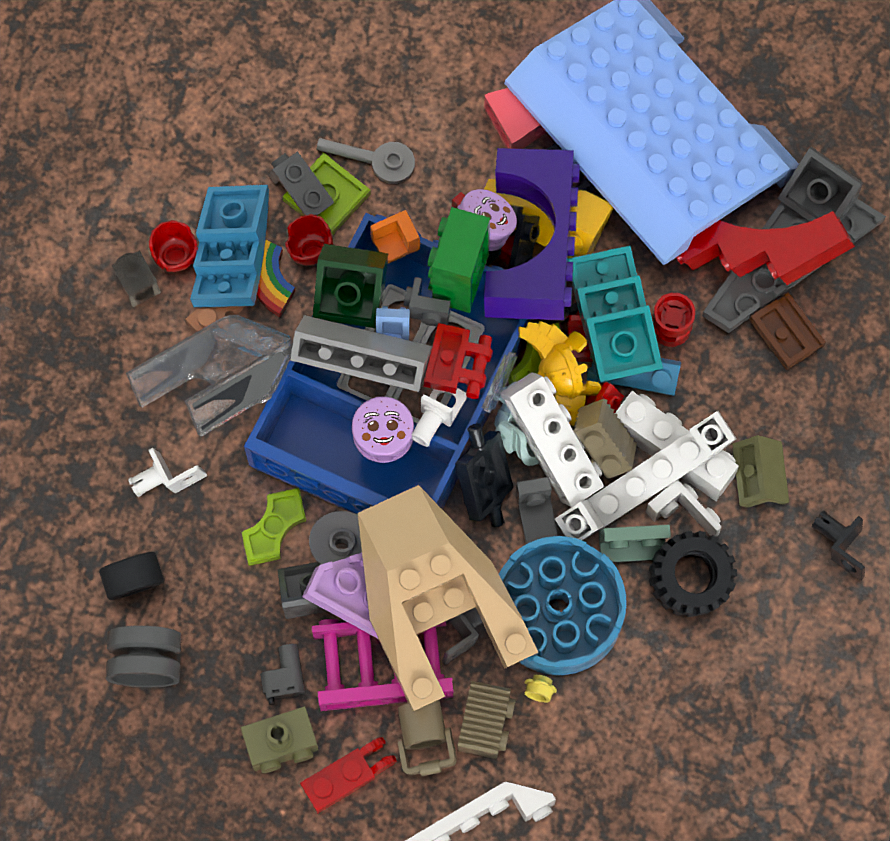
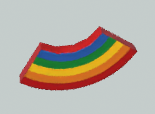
[256,239,295,318]

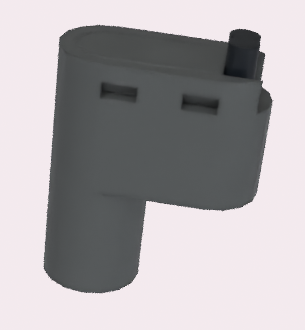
[260,644,305,705]

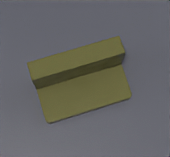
[732,435,789,508]

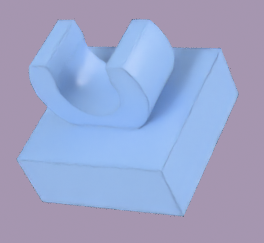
[376,306,410,340]

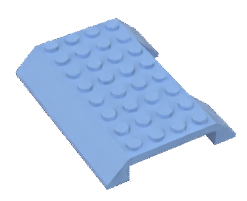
[504,0,799,265]

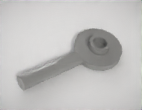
[316,138,415,184]

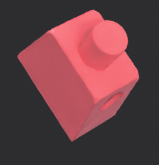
[484,88,547,149]

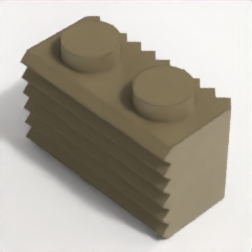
[573,399,637,479]
[457,681,516,759]

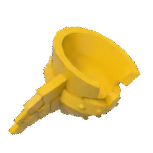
[518,321,601,426]

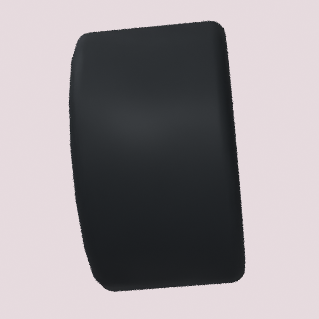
[99,552,164,600]

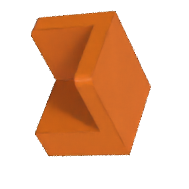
[370,210,420,264]

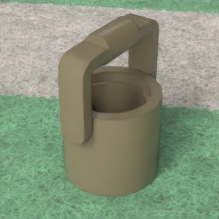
[397,700,457,776]

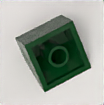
[312,244,389,328]

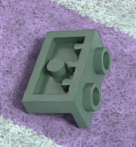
[598,525,671,562]

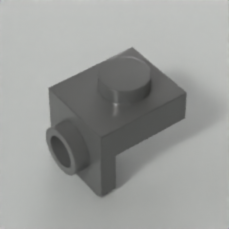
[404,277,450,326]

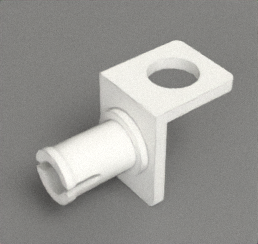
[411,388,467,447]
[128,448,207,497]

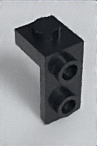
[508,204,540,269]

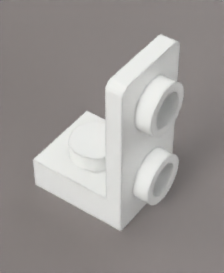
[646,480,722,536]

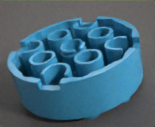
[498,536,626,675]

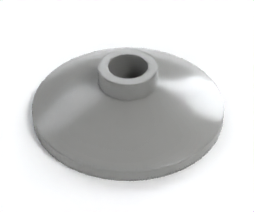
[309,511,362,565]

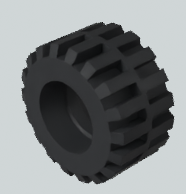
[649,531,737,617]

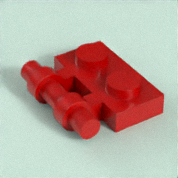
[423,323,493,399]

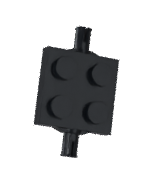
[455,424,514,527]

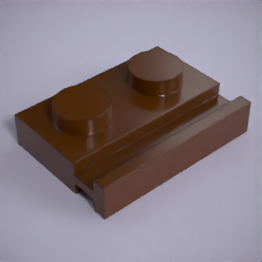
[749,292,826,371]

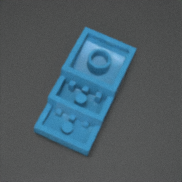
[190,185,269,307]

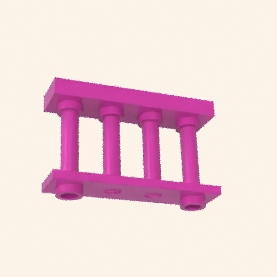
[312,619,453,711]

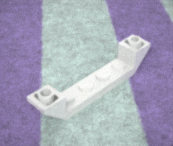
[555,411,736,541]
[405,782,556,841]

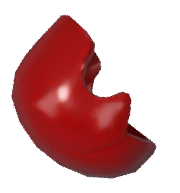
[285,214,334,266]
[149,220,198,272]

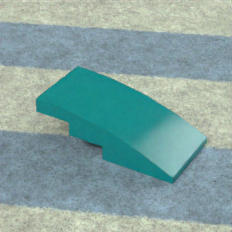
[568,246,663,383]

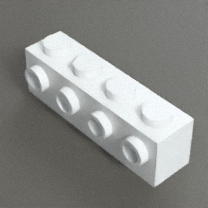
[500,372,604,507]
[615,391,739,501]

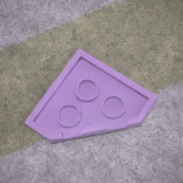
[302,553,378,639]

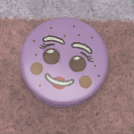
[457,189,517,251]
[352,397,414,463]

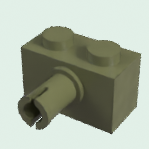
[240,706,319,773]

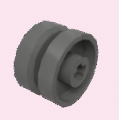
[106,626,182,687]

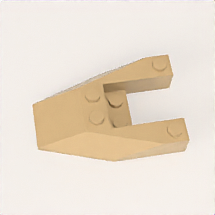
[358,485,538,712]

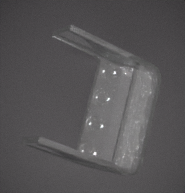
[126,315,293,437]

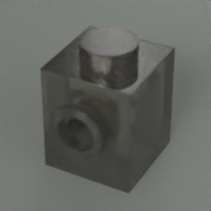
[111,250,161,307]

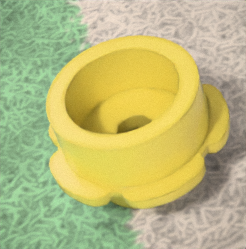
[525,675,557,703]

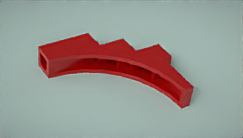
[676,211,855,285]

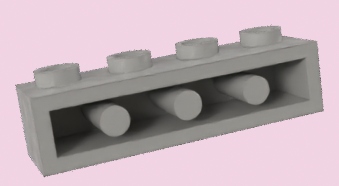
[290,315,432,392]

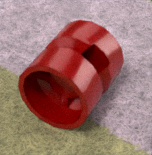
[652,293,695,347]

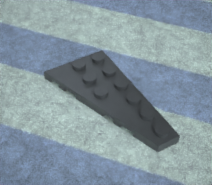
[702,199,886,333]

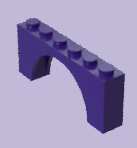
[484,148,580,320]

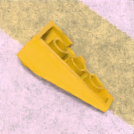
[484,178,613,259]

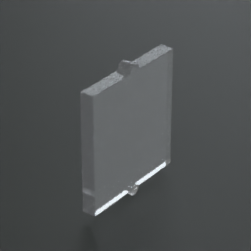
[481,351,517,413]

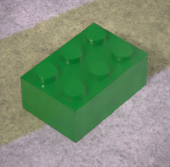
[427,207,490,313]

